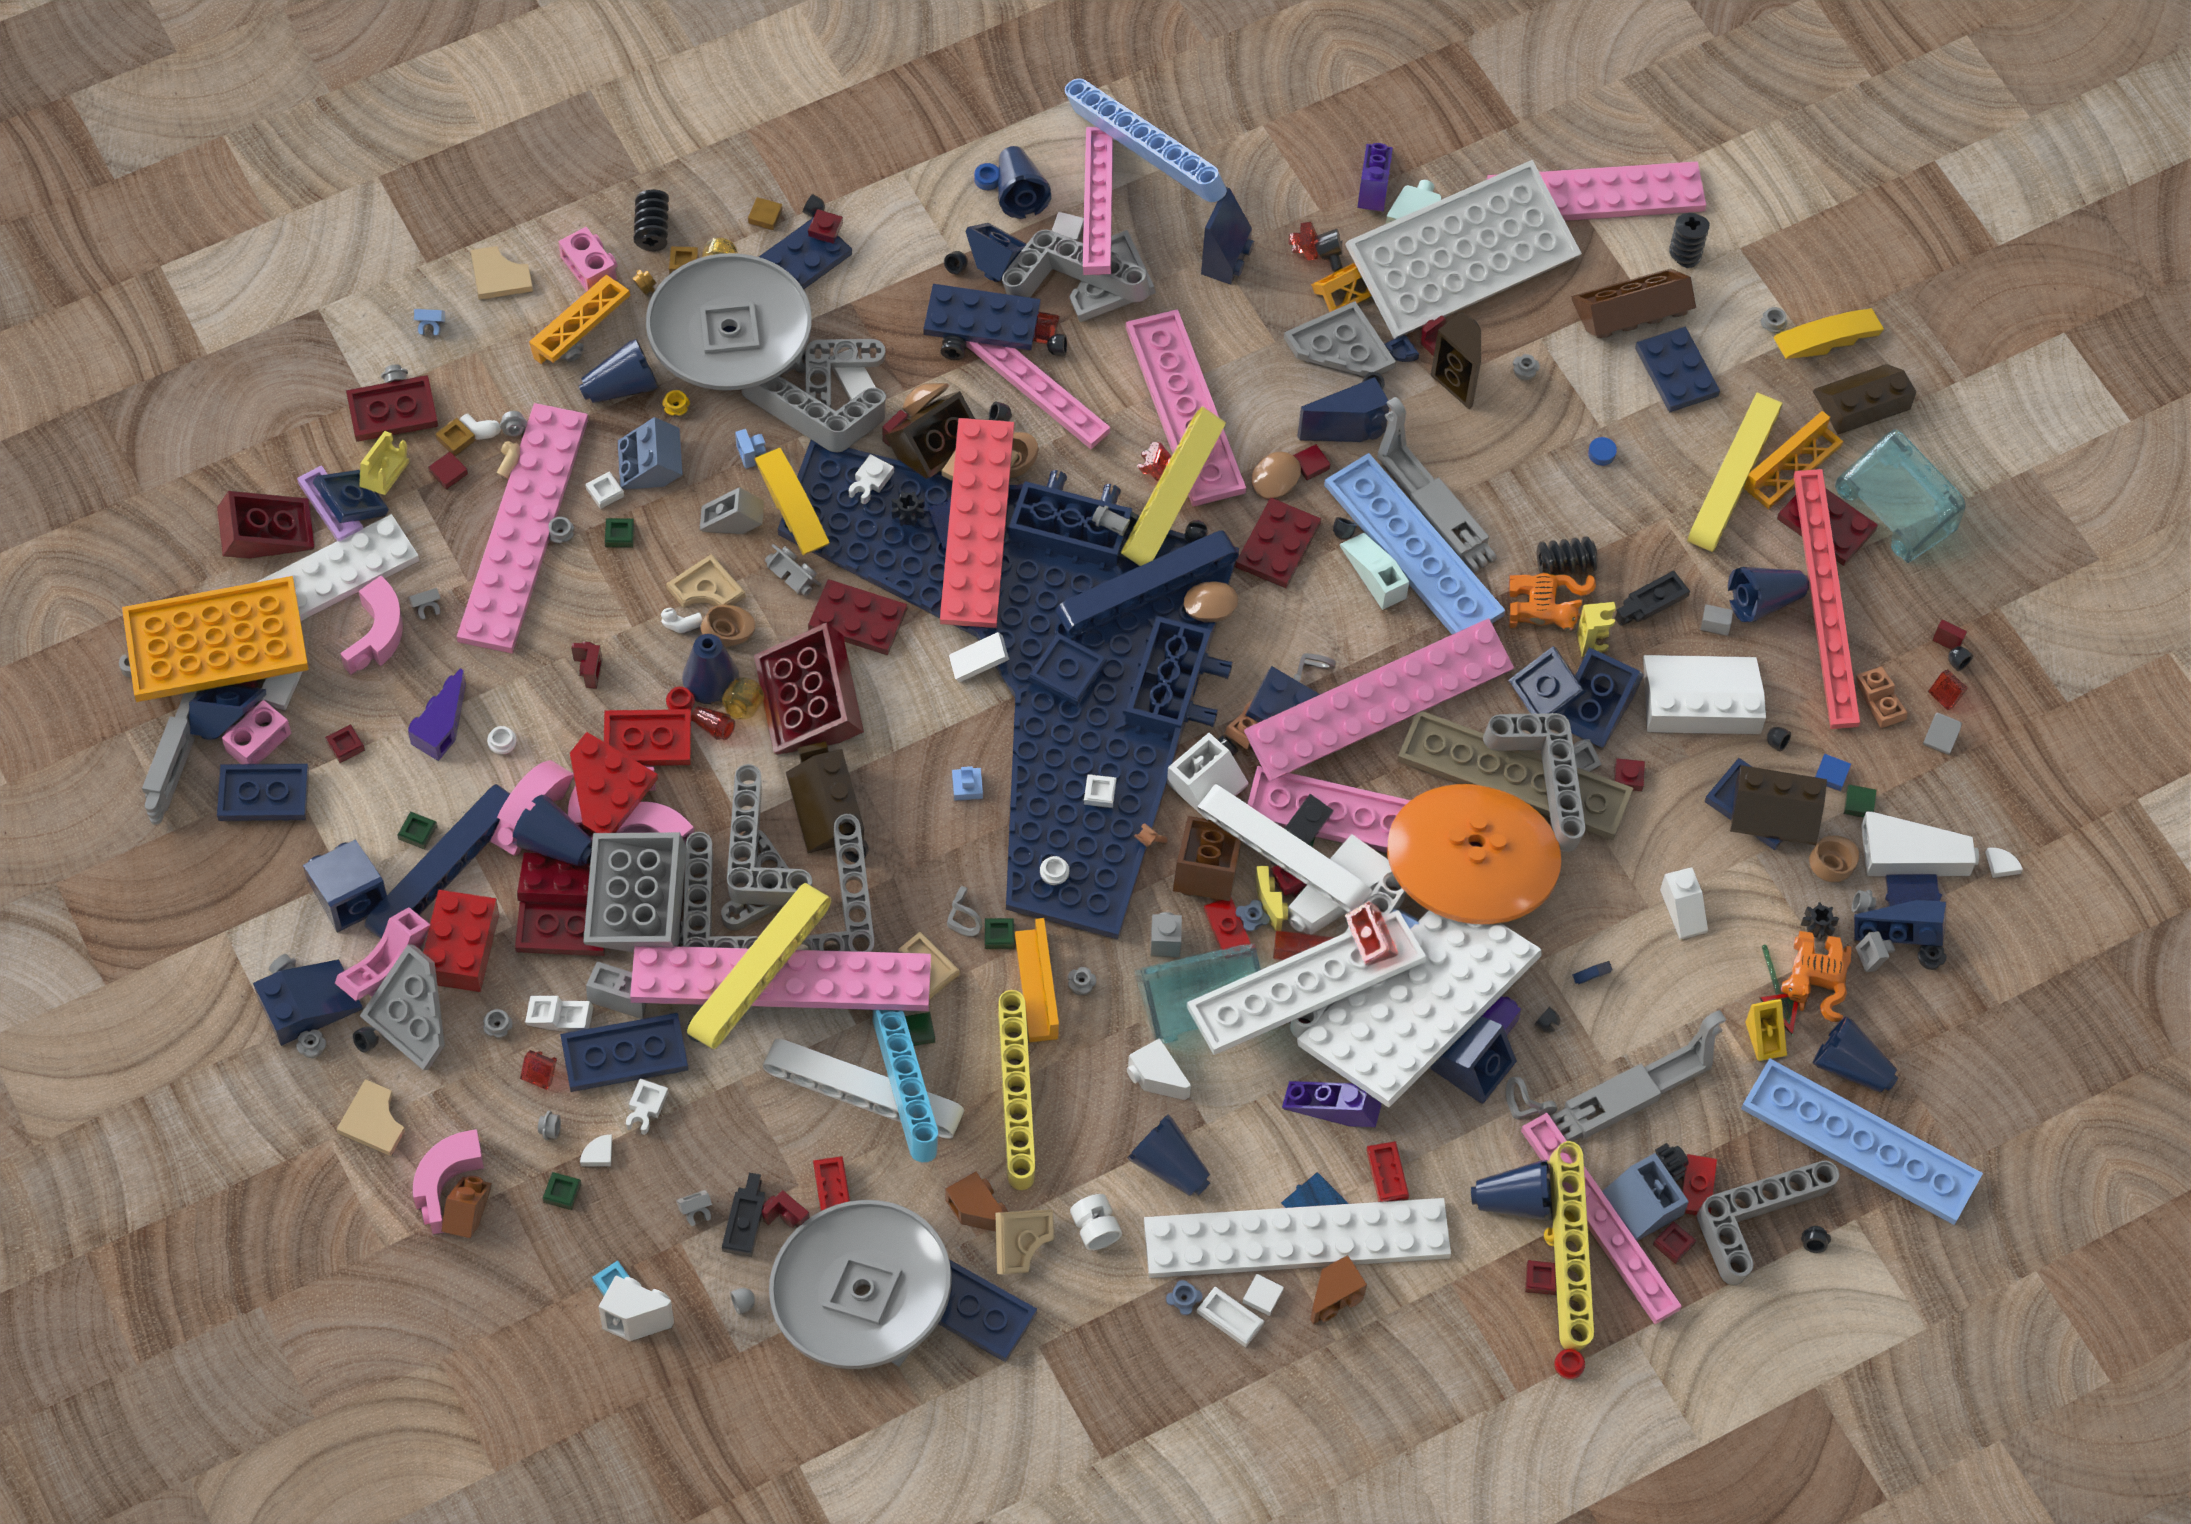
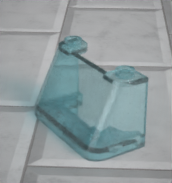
[1834,429,1966,564]
[1134,943,1261,1044]

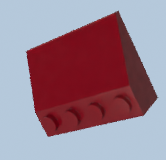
[754,622,864,755]

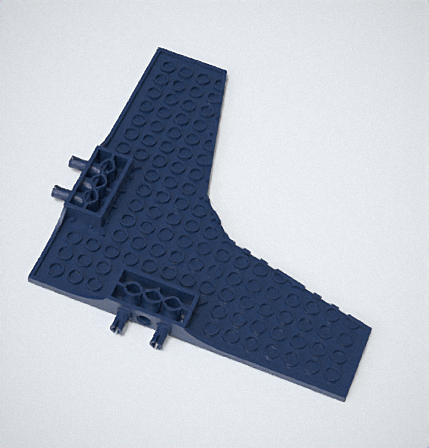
[778,440,1239,939]

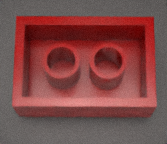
[423,890,499,992]

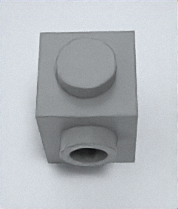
[1150,912,1182,957]

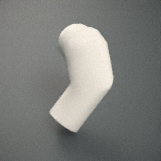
[460,414,501,440]
[661,608,703,633]

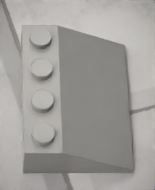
[584,832,687,953]

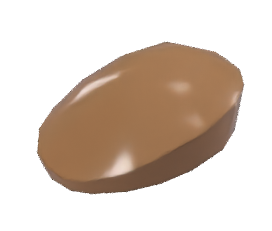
[902,383,949,417]
[1010,432,1039,478]
[1252,451,1301,499]
[1184,582,1238,623]
[701,605,755,647]
[1809,835,1859,882]

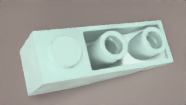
[1340,533,1409,610]

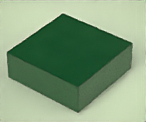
[605,518,635,548]
[1843,784,1877,818]
[397,811,437,850]
[985,918,1014,949]
[905,1012,936,1046]
[542,1172,582,1210]

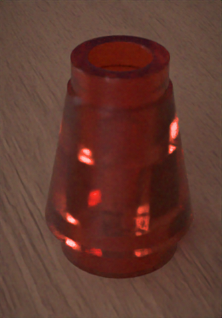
[691,706,735,740]

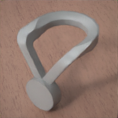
[1294,653,1336,682]
[947,886,982,936]
[1506,1077,1557,1119]

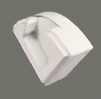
[1985,848,2023,878]
[580,1134,612,1166]

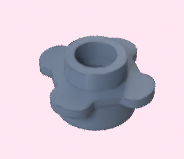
[1236,900,1270,931]
[1166,1280,1202,1315]

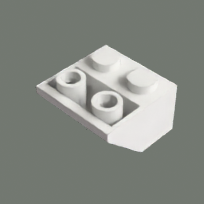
[1167,733,1248,820]
[599,1276,674,1341]

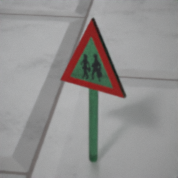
[1759,944,1798,1035]

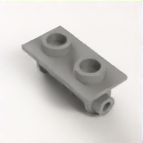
[765,544,821,596]

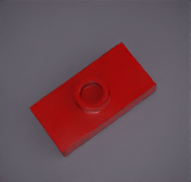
[1204,897,1252,959]
[1366,1141,1409,1202]
[1682,1154,1717,1215]
[813,1156,850,1211]

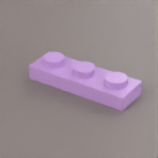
[297,465,363,542]

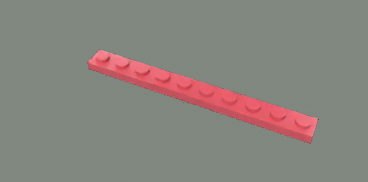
[1794,469,1860,729]

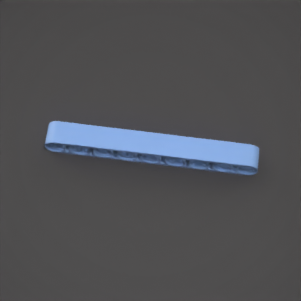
[1065,79,1227,202]

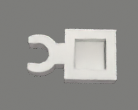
[849,454,894,504]
[626,1079,668,1135]

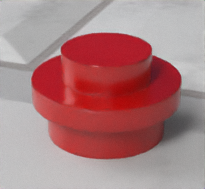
[666,686,695,710]
[1554,1349,1585,1379]

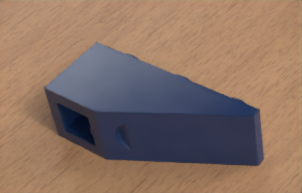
[1854,900,1946,946]

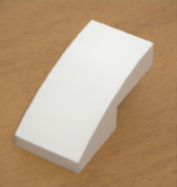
[525,996,594,1032]

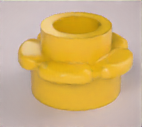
[662,390,690,416]

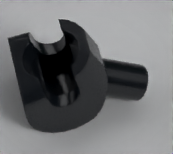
[1314,229,1343,272]

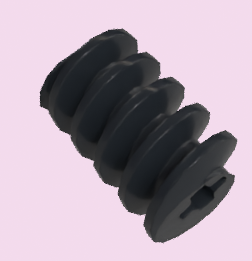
[633,189,669,252]
[1669,212,1710,268]
[1536,536,1598,575]

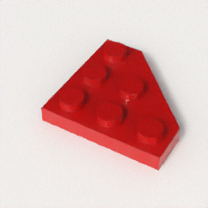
[570,731,658,835]

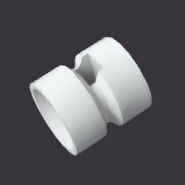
[1070,1194,1122,1250]

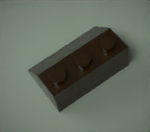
[1431,312,1481,409]
[1813,364,1916,435]
[885,391,975,479]
[786,749,865,853]
[1730,765,1827,845]

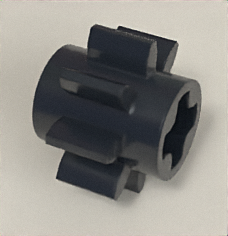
[891,491,925,526]
[1801,902,1839,941]
[1655,1143,1689,1181]

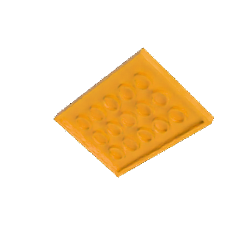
[122,576,309,702]

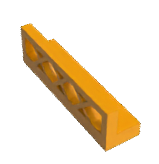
[1311,262,1372,312]
[529,275,631,364]
[1744,411,1844,509]
[1015,918,1059,1042]

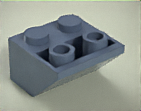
[618,417,683,490]
[1602,1153,1689,1241]

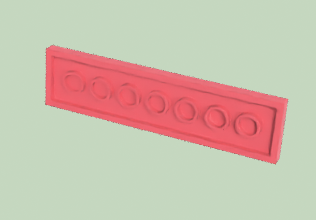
[940,418,1014,628]

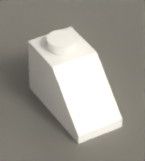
[1660,867,1708,940]
[1127,1038,1191,1100]

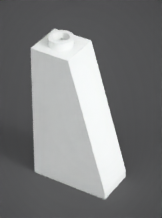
[1861,812,1979,876]
[1288,834,1391,936]

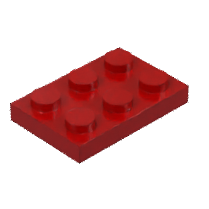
[604,709,691,766]

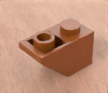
[945,1171,1008,1232]
[441,1176,492,1238]
[1310,1255,1367,1324]

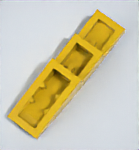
[1774,308,1884,359]
[754,448,830,556]

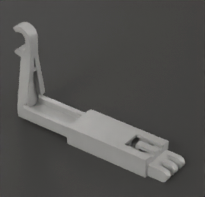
[1377,397,1497,573]
[119,654,203,825]
[1551,1010,1727,1142]

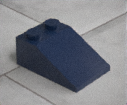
[1201,187,1255,285]
[1297,377,1389,442]
[1558,647,1644,749]
[253,959,363,1046]

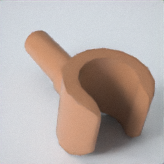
[1134,823,1168,847]

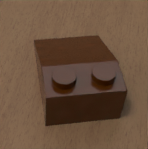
[1173,816,1242,901]

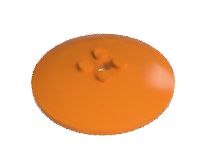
[1387,784,1561,924]

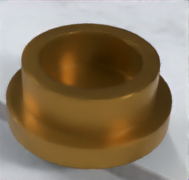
[632,270,657,296]

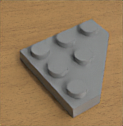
[1069,230,1156,322]
[1284,301,1396,377]
[360,944,445,1070]

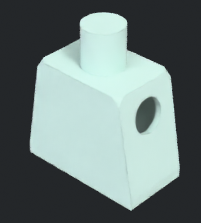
[1386,180,1441,224]

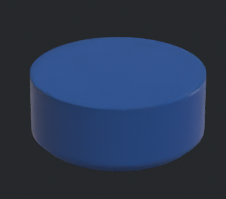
[974,163,999,190]
[1588,437,1617,466]

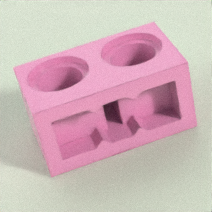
[558,227,618,291]
[222,700,291,764]

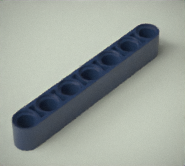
[1055,530,1239,636]
[365,784,510,939]

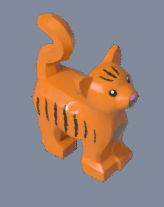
[1509,573,1596,632]
[1781,931,1852,1022]

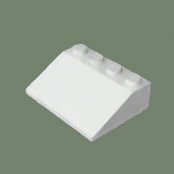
[1643,655,1766,734]

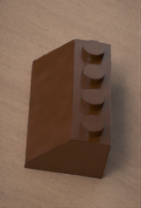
[1571,268,1696,338]

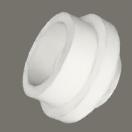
[487,726,516,754]
[1040,856,1069,885]

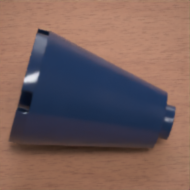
[998,146,1051,219]
[579,339,659,403]
[1728,567,1809,622]
[682,634,739,704]
[512,794,593,867]
[1812,1017,1898,1093]
[1127,1114,1211,1196]
[1471,1160,1553,1221]

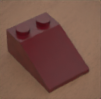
[217,491,314,559]

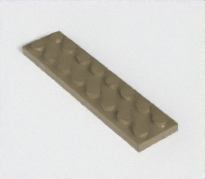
[1397,711,1633,840]

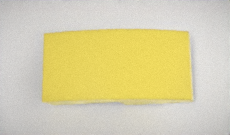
[1255,866,1288,931]

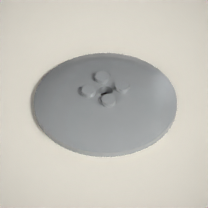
[646,253,812,390]
[769,1200,952,1369]

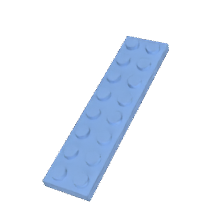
[1324,453,1505,635]
[1741,1059,1983,1225]

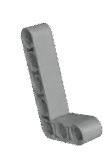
[1002,229,1150,302]
[741,376,886,452]
[1483,713,1585,852]
[727,764,813,905]
[801,814,874,952]
[683,832,758,949]
[1697,1161,1839,1285]

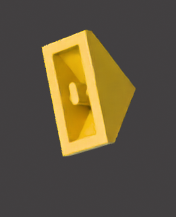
[1745,999,1787,1061]

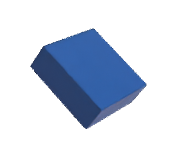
[1815,754,1851,791]

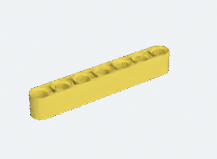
[1687,393,1783,552]
[1121,406,1226,566]
[687,883,831,1049]
[998,990,1035,1190]
[1549,1141,1594,1352]

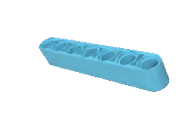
[873,1010,938,1162]

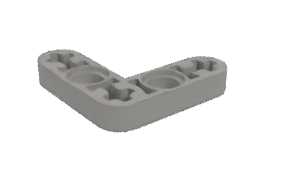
[806,339,886,408]
[721,830,798,930]

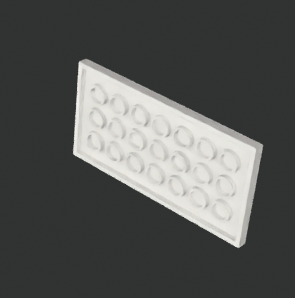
[1345,160,1582,339]
[1297,910,1541,1108]

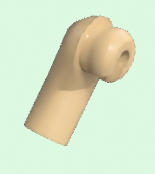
[496,441,520,480]

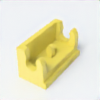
[360,431,409,495]
[1577,602,1616,657]

